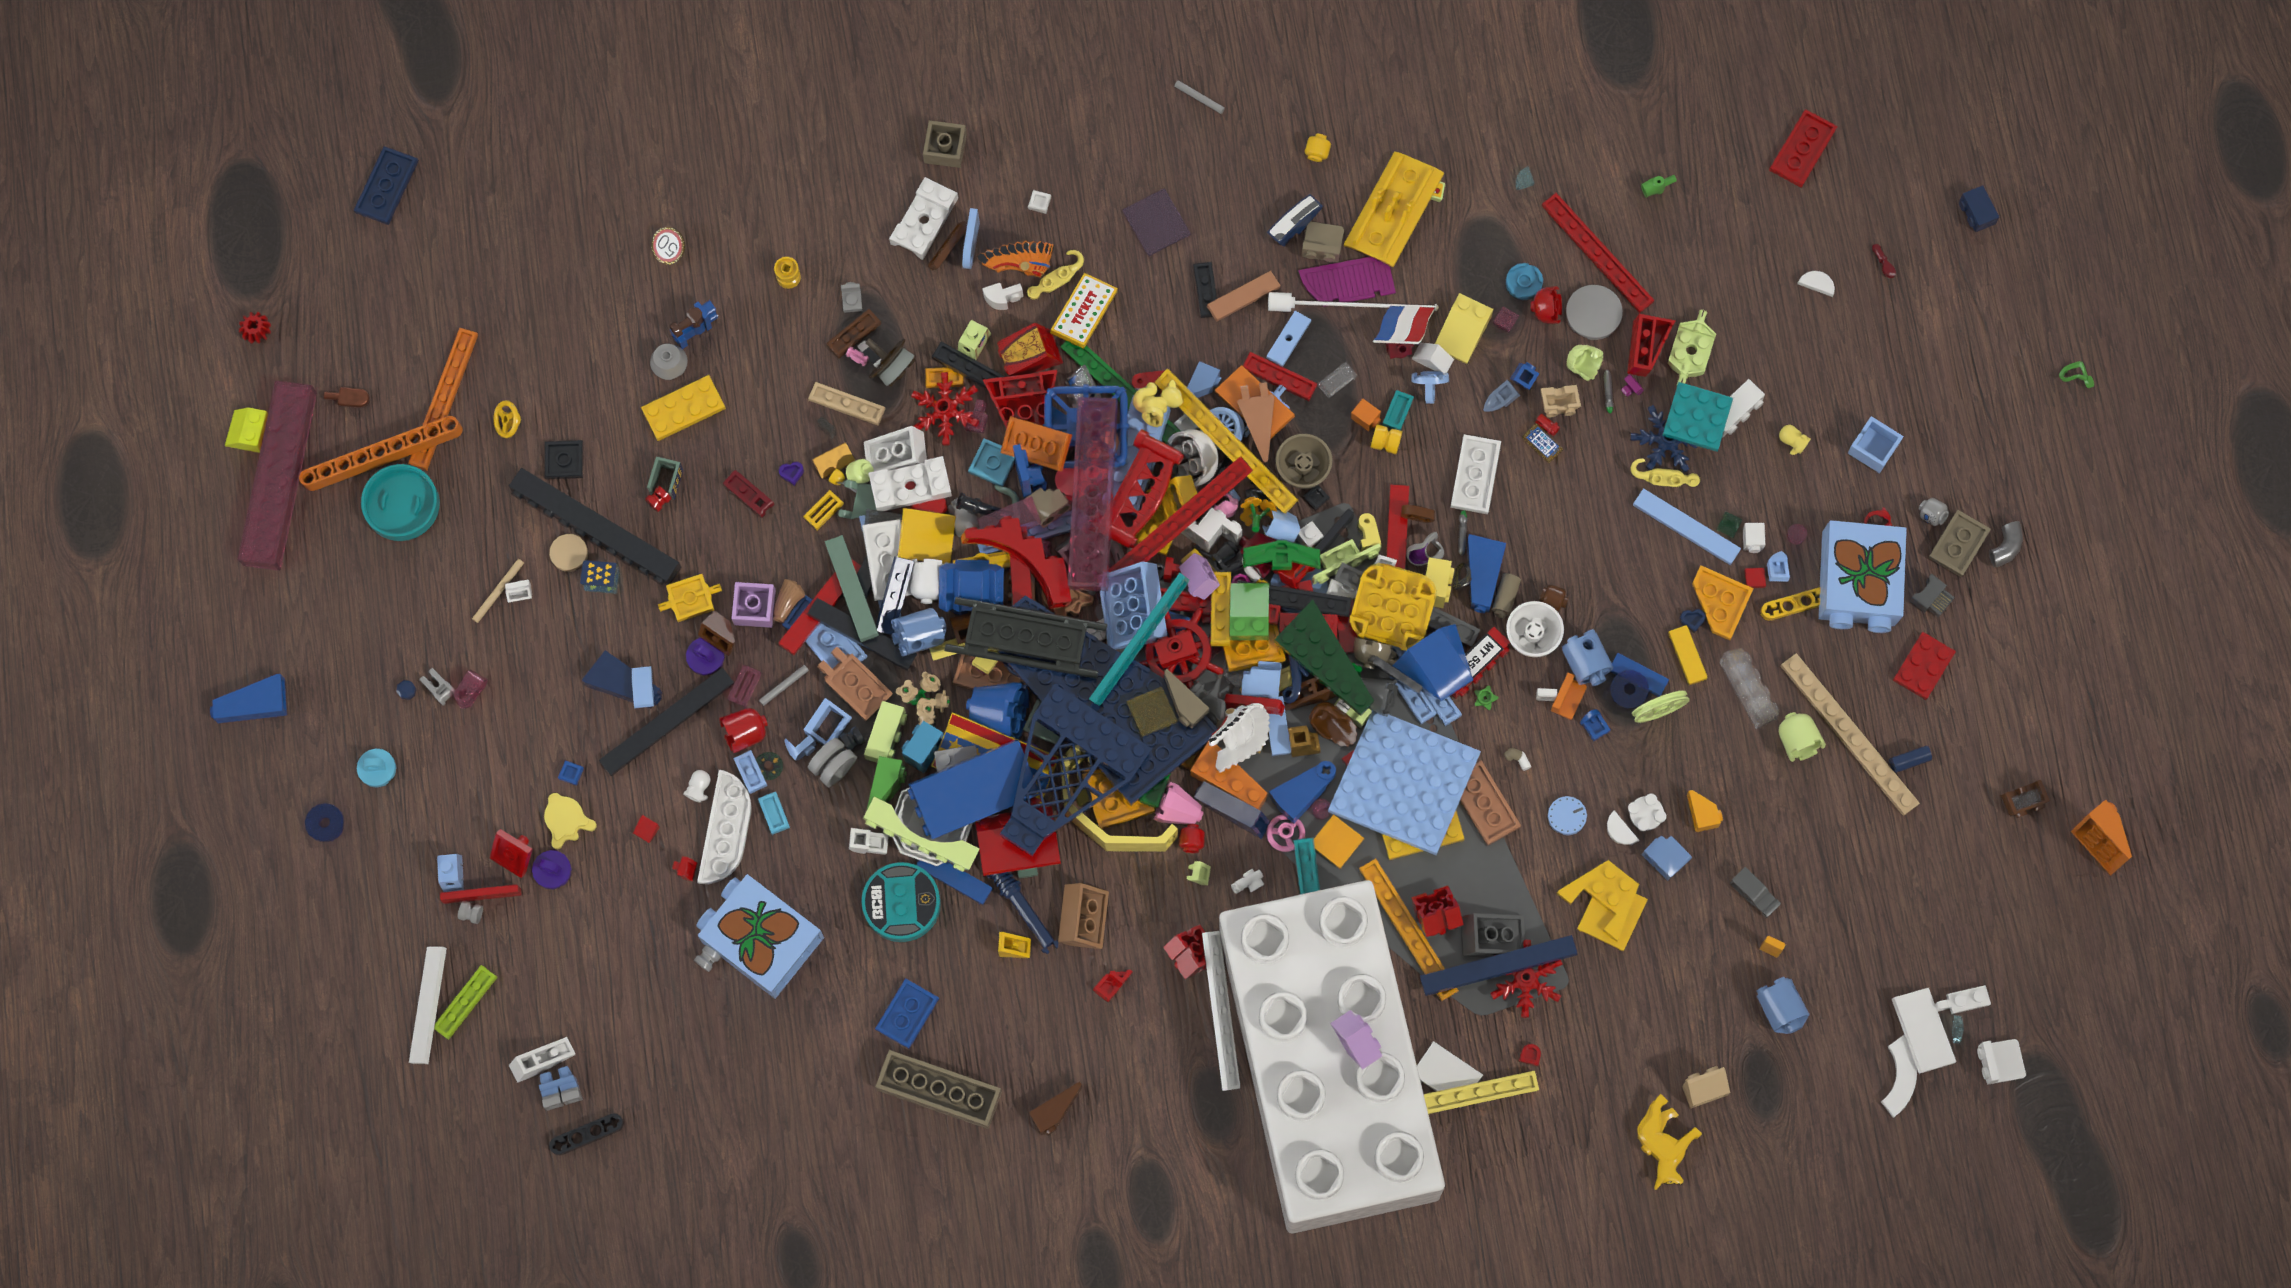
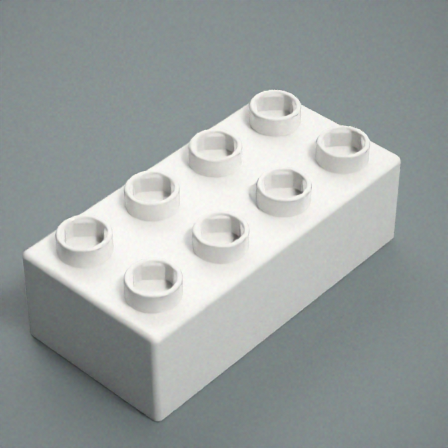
[1219,880,1445,1233]

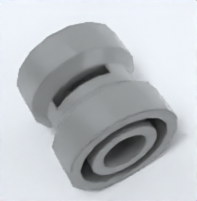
[458,901,483,924]
[694,945,721,972]

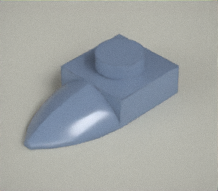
[1483,380,1520,412]

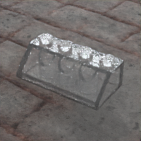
[1719,648,1780,729]

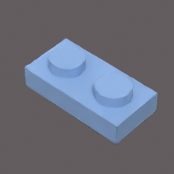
[733,750,768,794]

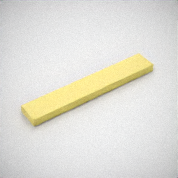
[1424,1071,1539,1114]

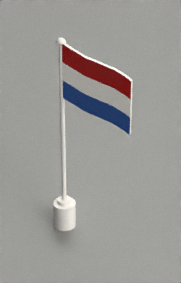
[1268,292,1439,344]

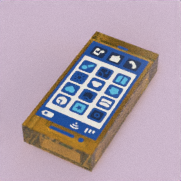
[1522,424,1563,463]

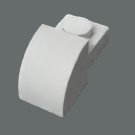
[982,283,1023,310]
[849,828,888,855]

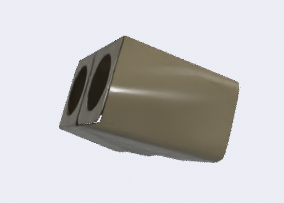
[1023,488,1073,528]

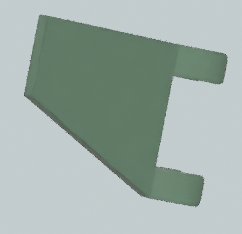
[838,480,877,519]

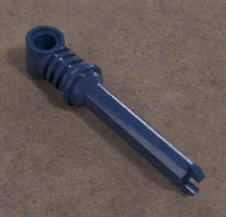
[981,864,1059,954]

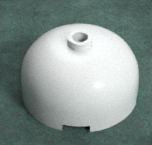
[1168,429,1218,487]

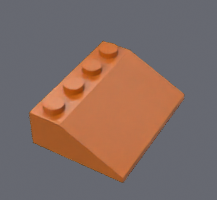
[2071,800,2132,876]

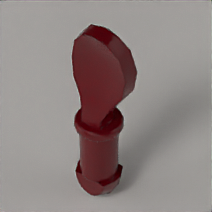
[1872,244,1896,278]

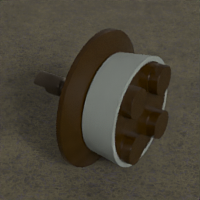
[866,338,916,387]

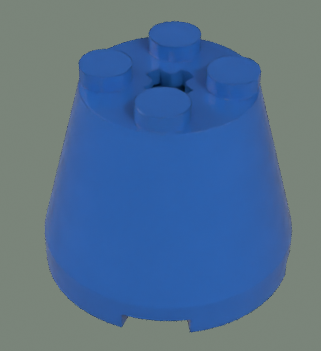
[966,682,1030,740]

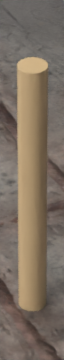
[472,559,524,623]

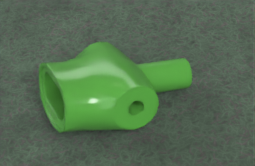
[1641,175,1677,198]

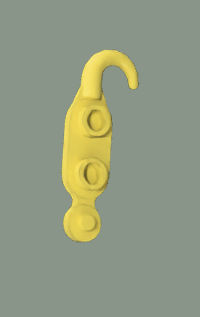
[1027,250,1084,300]
[1631,458,1700,487]

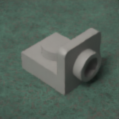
[841,282,863,313]

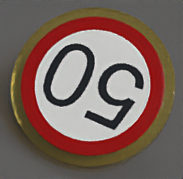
[651,227,685,264]

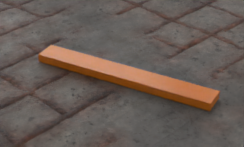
[408,328,478,471]

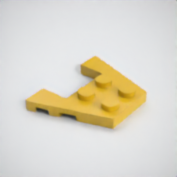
[1557,860,1639,942]

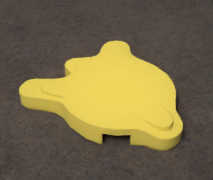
[544,793,597,849]

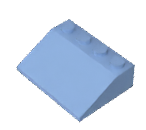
[1098,562,1167,650]

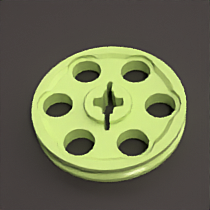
[1632,691,1690,723]

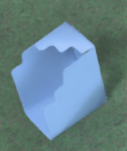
[1262,510,1300,543]
[1242,661,1282,698]

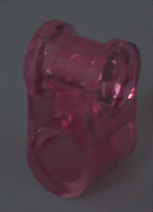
[454,670,488,709]

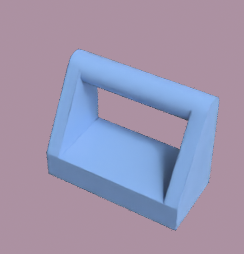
[804,698,852,746]

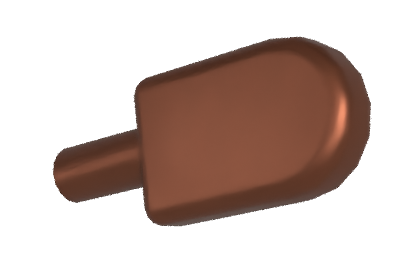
[324,387,370,408]

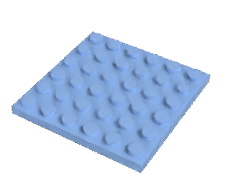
[1328,710,1481,855]

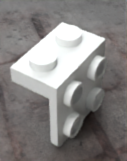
[1977,1039,2026,1085]

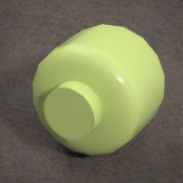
[846,459,874,484]

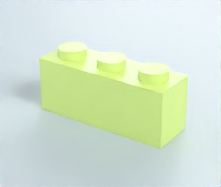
[864,701,907,763]

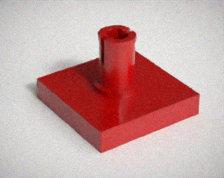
[490,829,532,878]

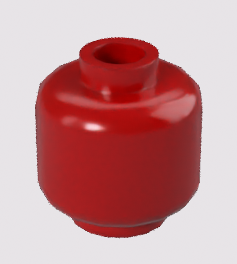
[1179,824,1205,853]

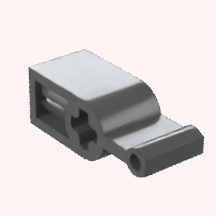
[1729,867,1781,918]

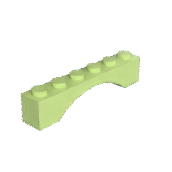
[863,797,979,872]

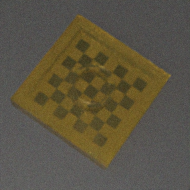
[1126,686,1178,737]

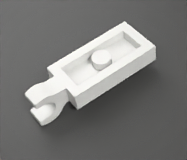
[1935,985,1991,1014]

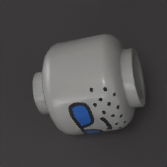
[1919,498,1949,526]

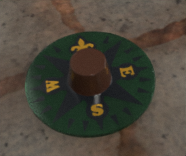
[756,752,783,780]

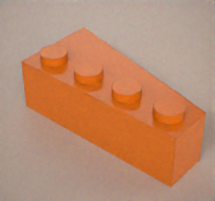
[1190,741,1267,810]

